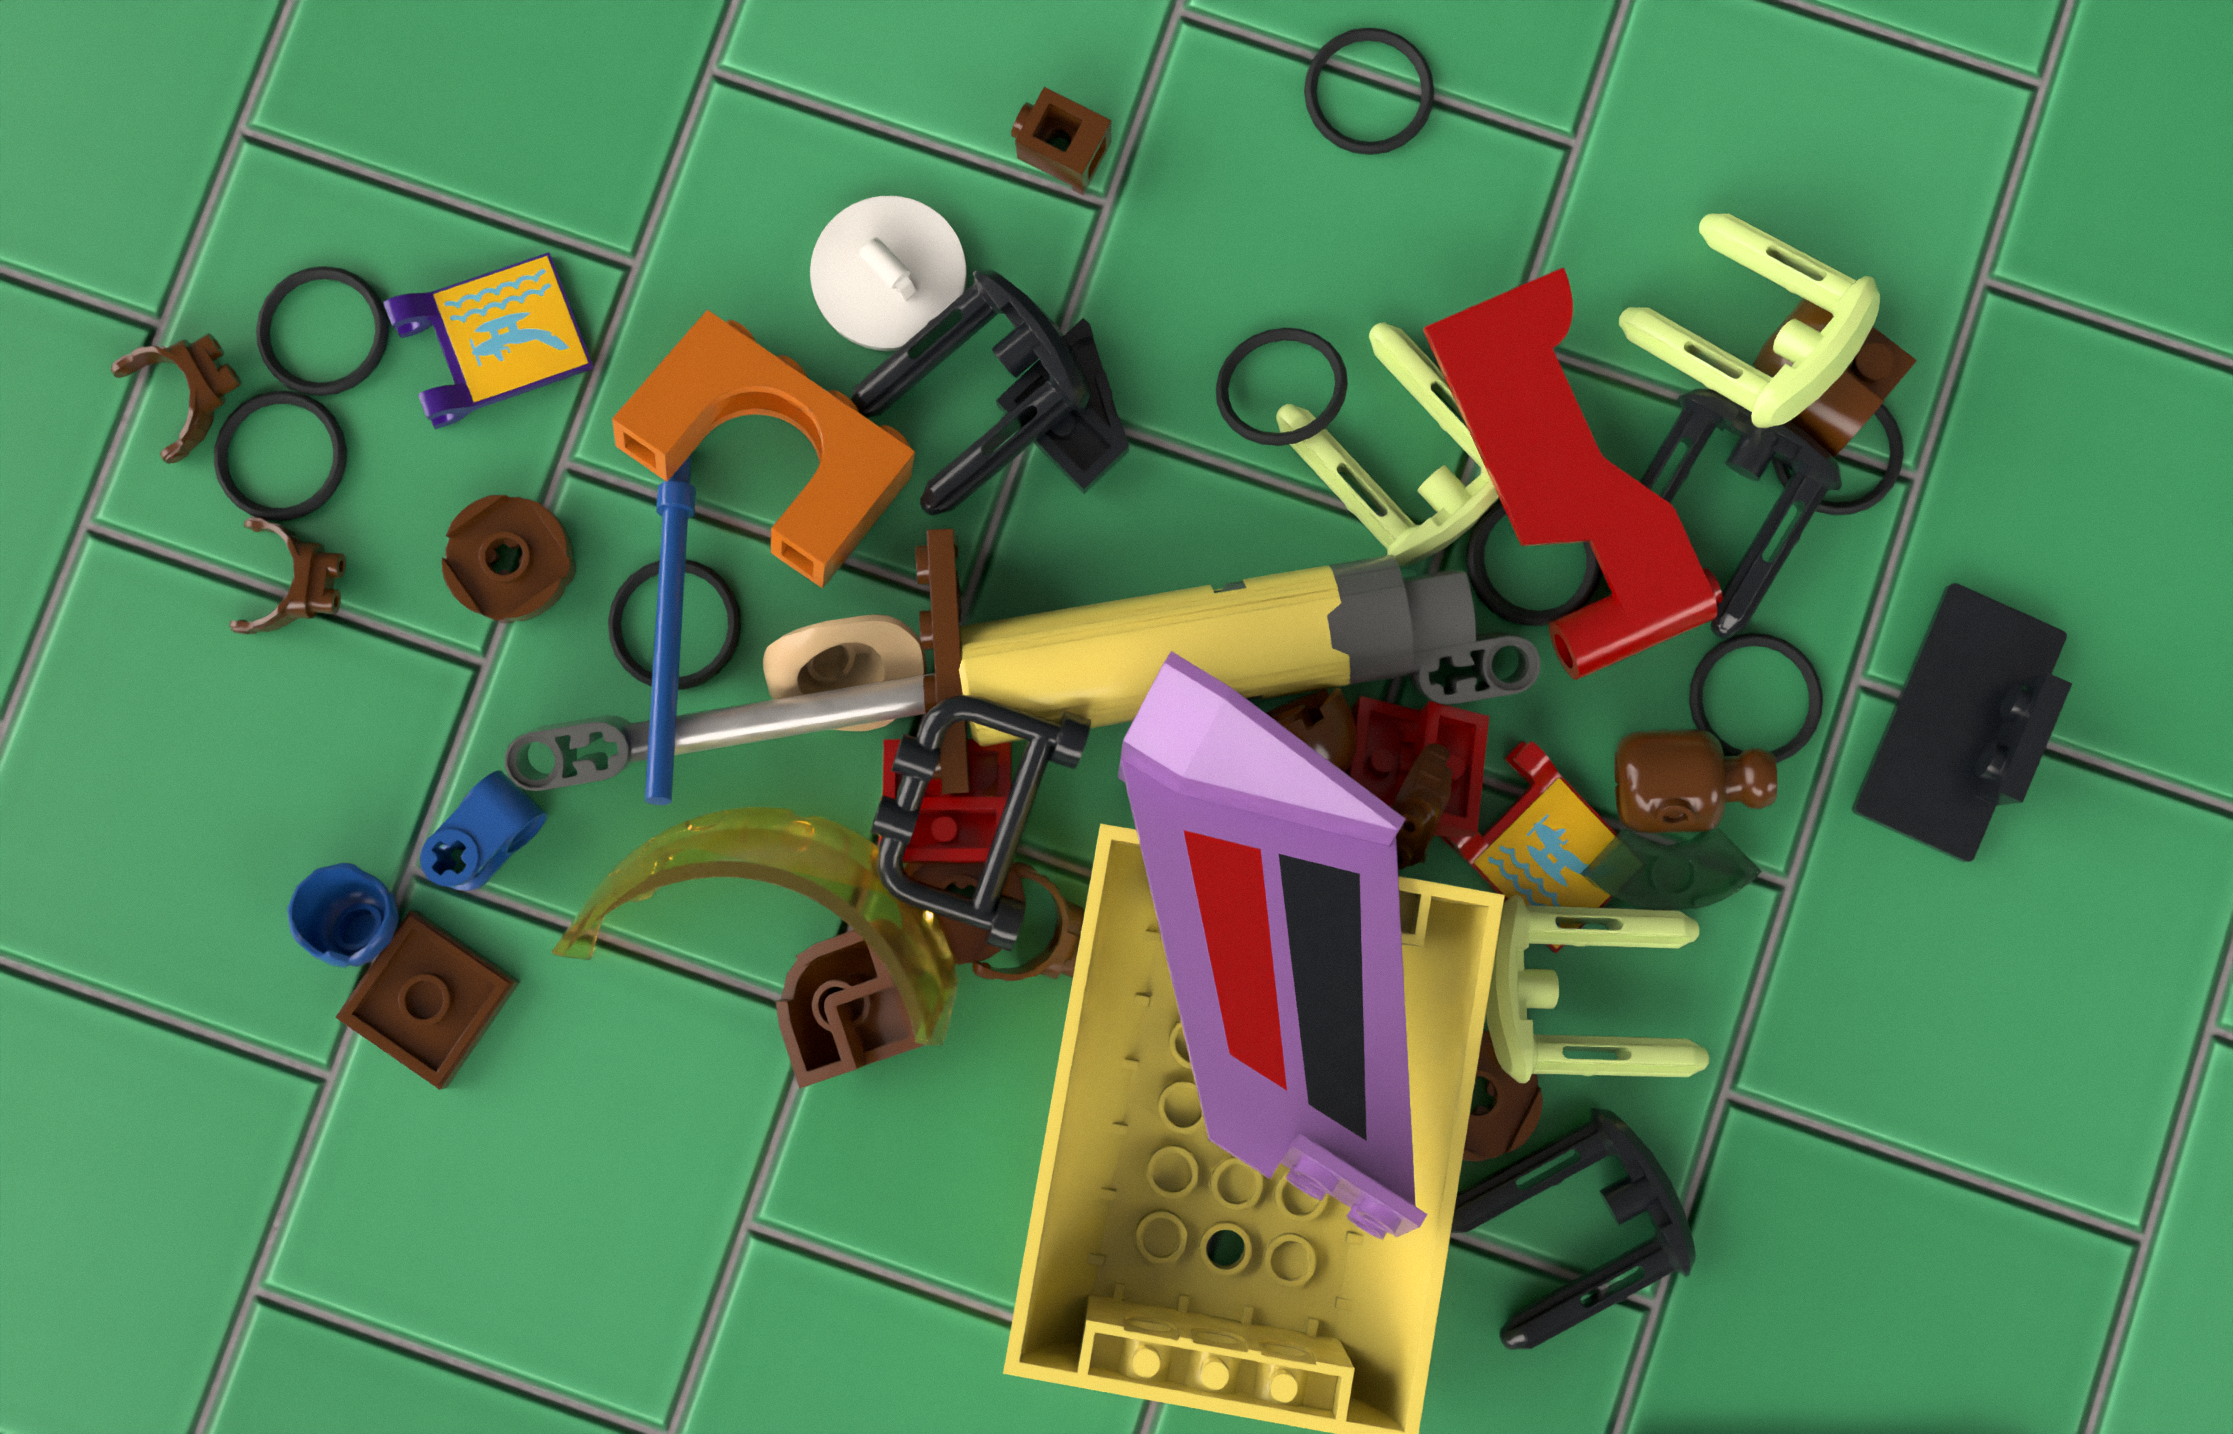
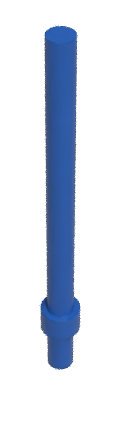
[645,453,696,805]

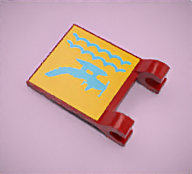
[1438,741,1646,953]

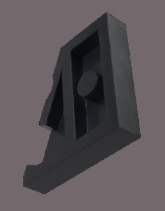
[996,318,1129,494]

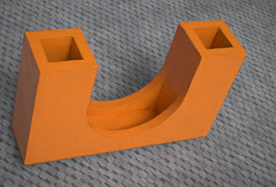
[612,310,915,589]

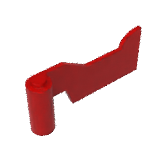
[1423,267,1722,680]

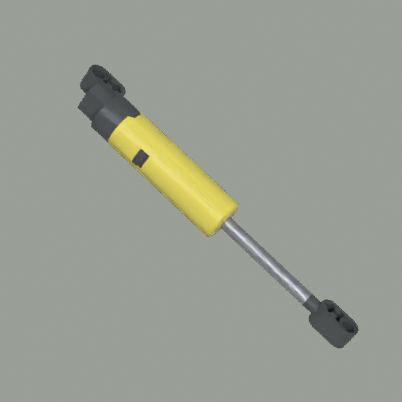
[505,555,1541,791]

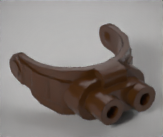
[111,333,242,464]
[229,517,346,635]
[1392,743,1452,870]
[972,861,1084,981]

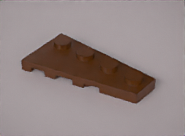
[915,528,971,794]

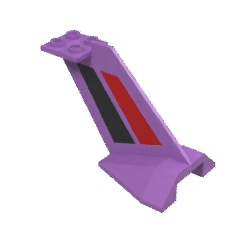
[1118,651,1427,1240]

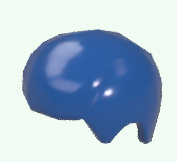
[287,863,399,968]

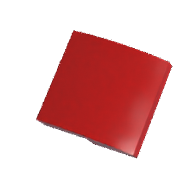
[1344,696,1489,837]
[879,739,1012,863]

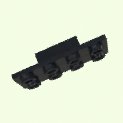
[1852,583,2072,862]

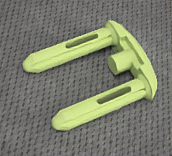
[1619,213,1880,428]
[1276,322,1499,567]
[1486,895,1709,1083]

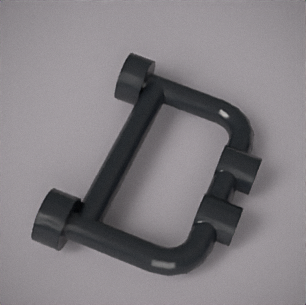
[870,694,1091,951]

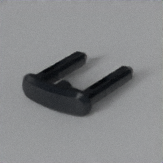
[850,269,1091,516]
[1639,389,1842,639]
[1451,1107,1696,1350]

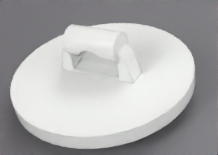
[810,196,967,351]

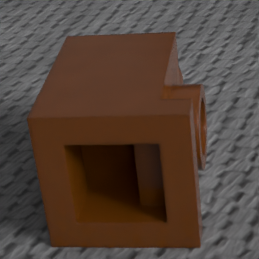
[1011,87,1111,195]

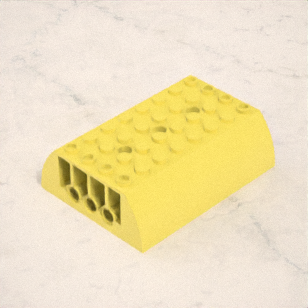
[1003,823,1505,1434]

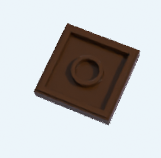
[335,910,521,1090]

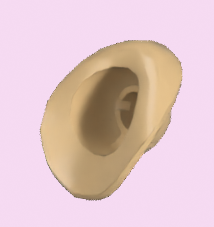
[763,614,927,732]

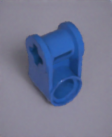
[420,770,548,891]

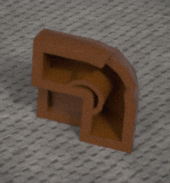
[1753,298,1917,458]
[776,922,934,1089]

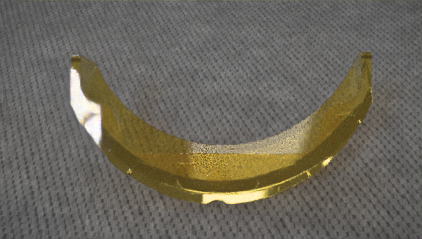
[552,807,959,1046]

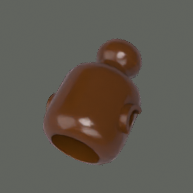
[1614,729,1777,833]

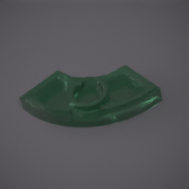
[1580,827,1762,910]

